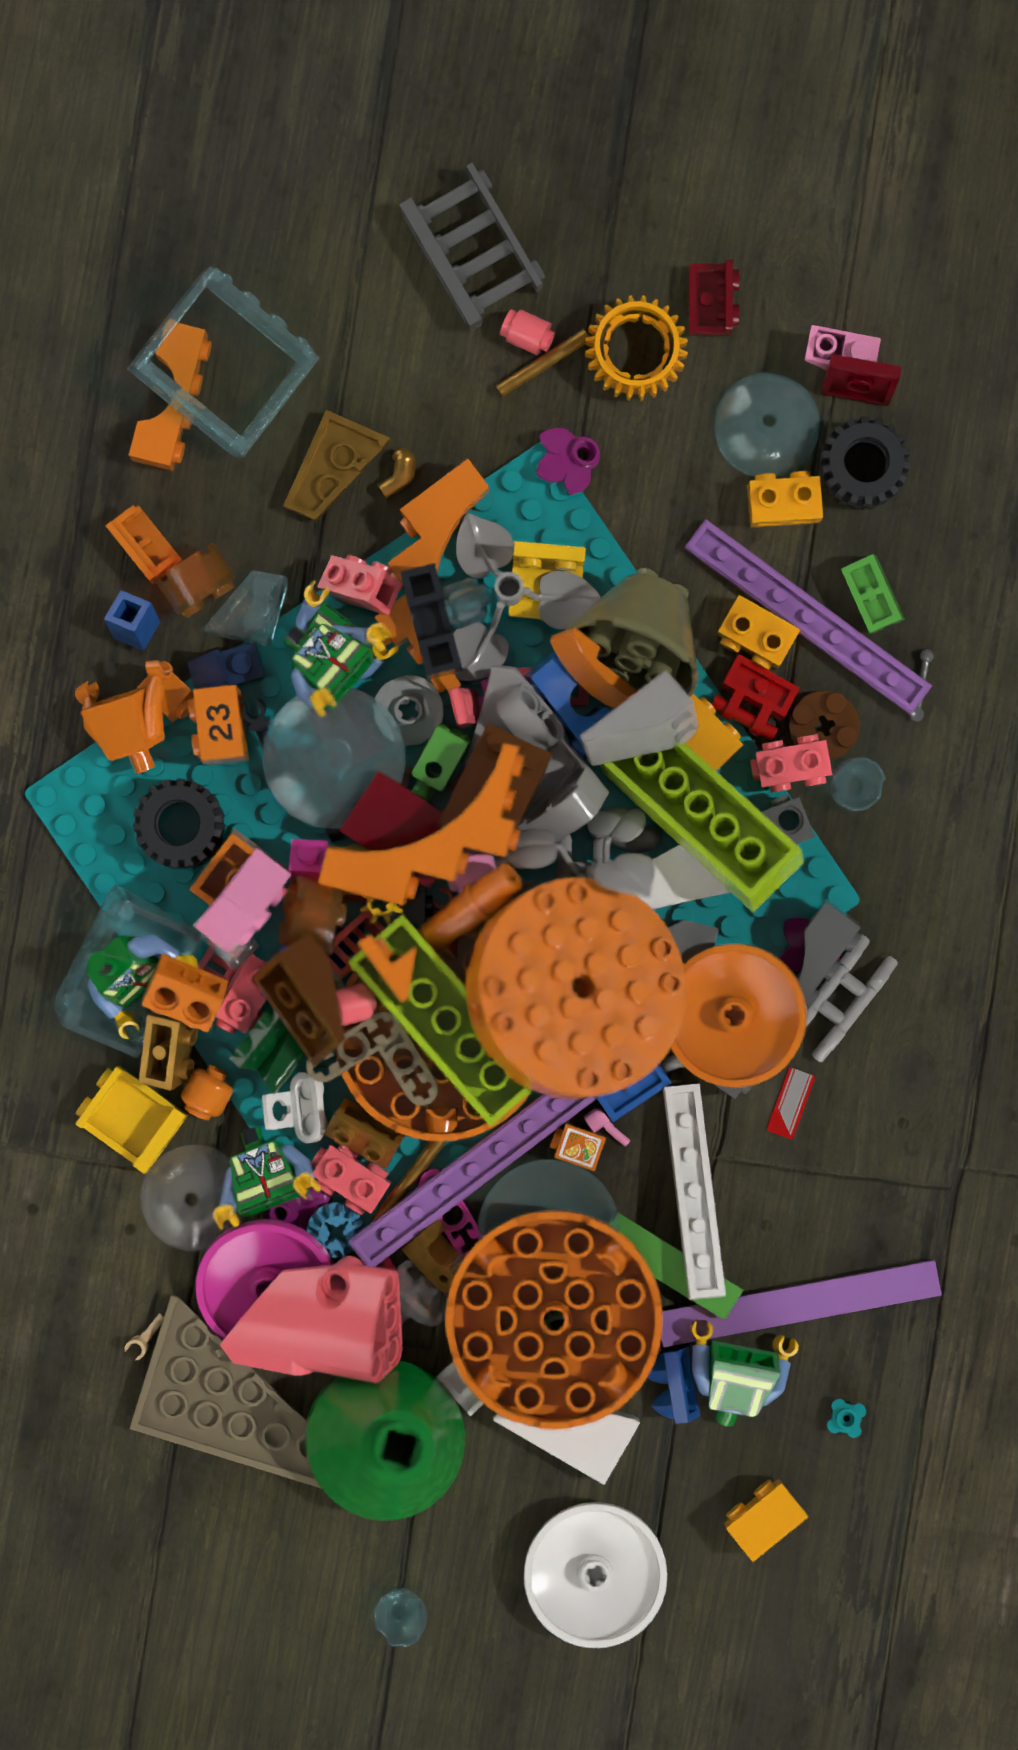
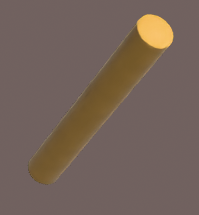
[495,329,589,398]
[371,1141,446,1221]

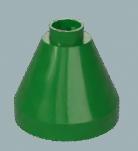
[305,1360,465,1521]

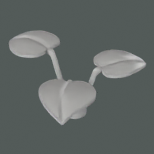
[453,514,601,681]
[495,807,655,898]

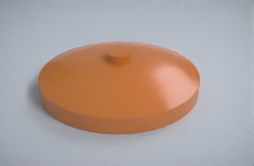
[671,943,807,1087]

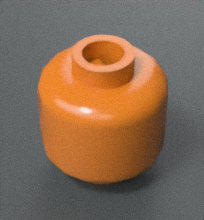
[181,1065,234,1120]

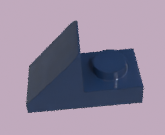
[187,642,265,689]

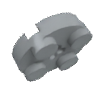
[373,675,444,747]

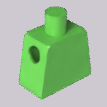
[411,721,473,802]

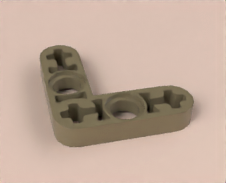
[307,1012,438,1105]

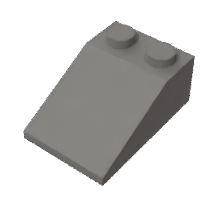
[580,671,699,766]

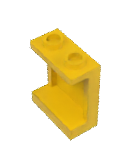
[75,1066,189,1174]

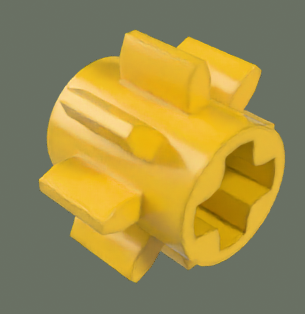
[360,895,403,924]

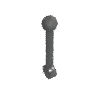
[909,649,934,721]

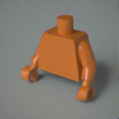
[75,660,173,774]

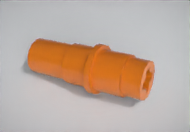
[421,863,523,951]

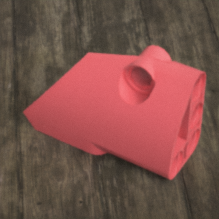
[220,1256,402,1383]

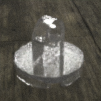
[394,1260,448,1326]

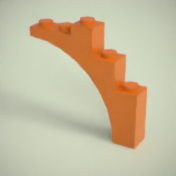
[374,459,489,696]
[319,743,525,905]

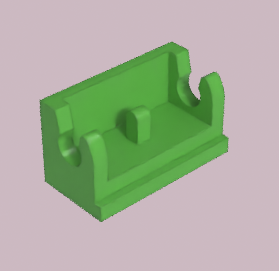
[841,554,905,633]

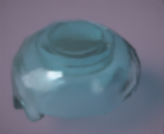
[830,757,886,812]
[374,1588,428,1647]

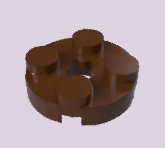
[788,691,860,761]

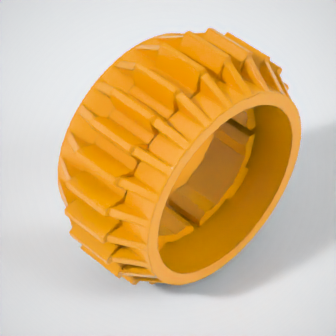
[585,295,688,401]

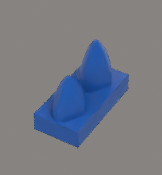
[647,1346,700,1424]

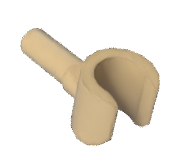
[125,1313,164,1360]

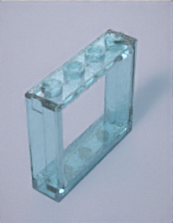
[127,266,320,459]

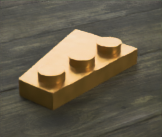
[283,410,391,522]

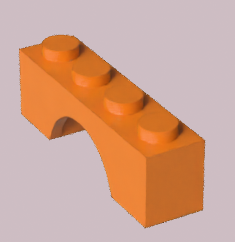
[129,319,212,471]

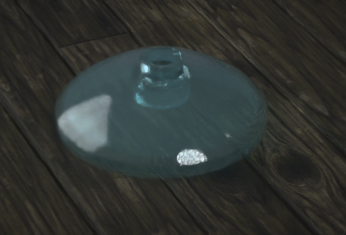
[715,372,820,477]

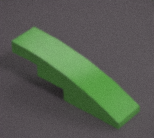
[610,1212,743,1320]

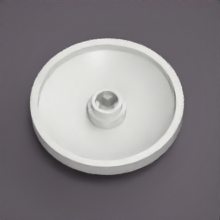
[524,1502,667,1648]

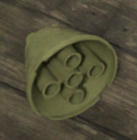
[564,568,698,697]

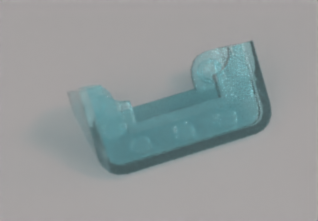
[54,885,202,1058]

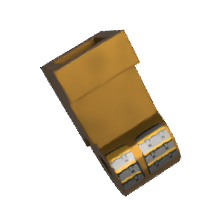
[402,1219,465,1293]

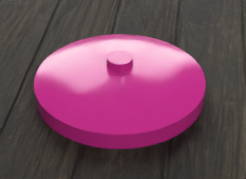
[196,1219,334,1340]

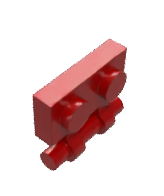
[711,654,800,741]

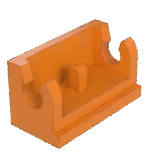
[105,505,183,584]

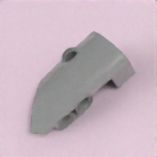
[464,665,609,843]

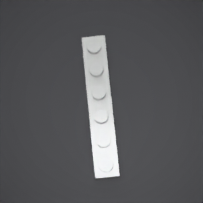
[663,1084,726,1300]

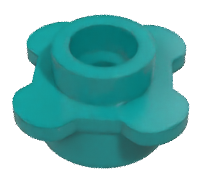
[827,1399,866,1438]

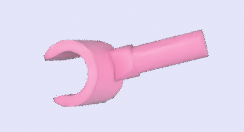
[584,1108,630,1147]

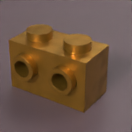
[139,1012,198,1091]

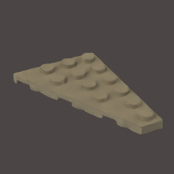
[129,1295,322,1489]

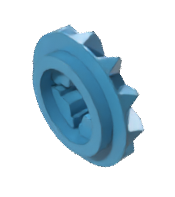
[307,1202,363,1258]

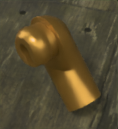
[378,448,417,499]

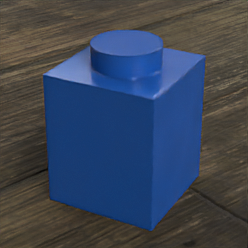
[104,591,160,651]

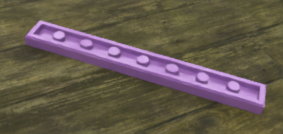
[684,519,932,715]
[347,1093,597,1267]
[661,1260,942,1347]

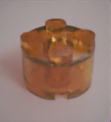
[154,542,236,619]
[278,875,346,955]

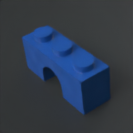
[523,651,611,760]

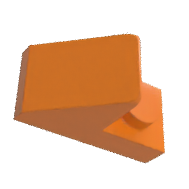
[358,935,417,1002]

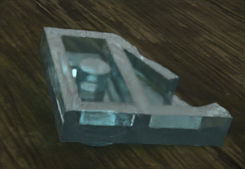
[205,570,289,646]

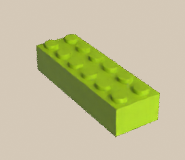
[600,743,804,912]
[348,915,532,1127]

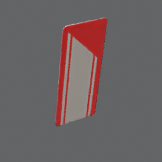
[767,1067,815,1139]

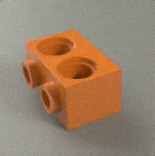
[141,953,229,1033]

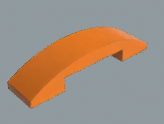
[550,628,641,710]

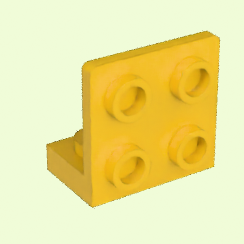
[509,541,586,620]

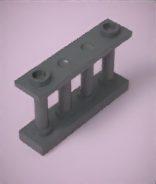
[399,163,545,332]

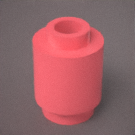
[500,309,555,355]
[336,984,376,1025]

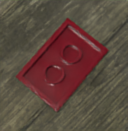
[339,770,443,889]

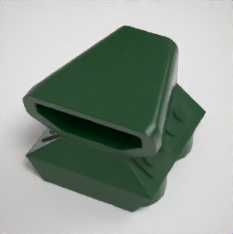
[229,1006,306,1094]

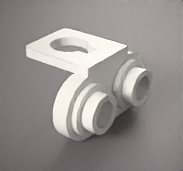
[262,1072,328,1143]

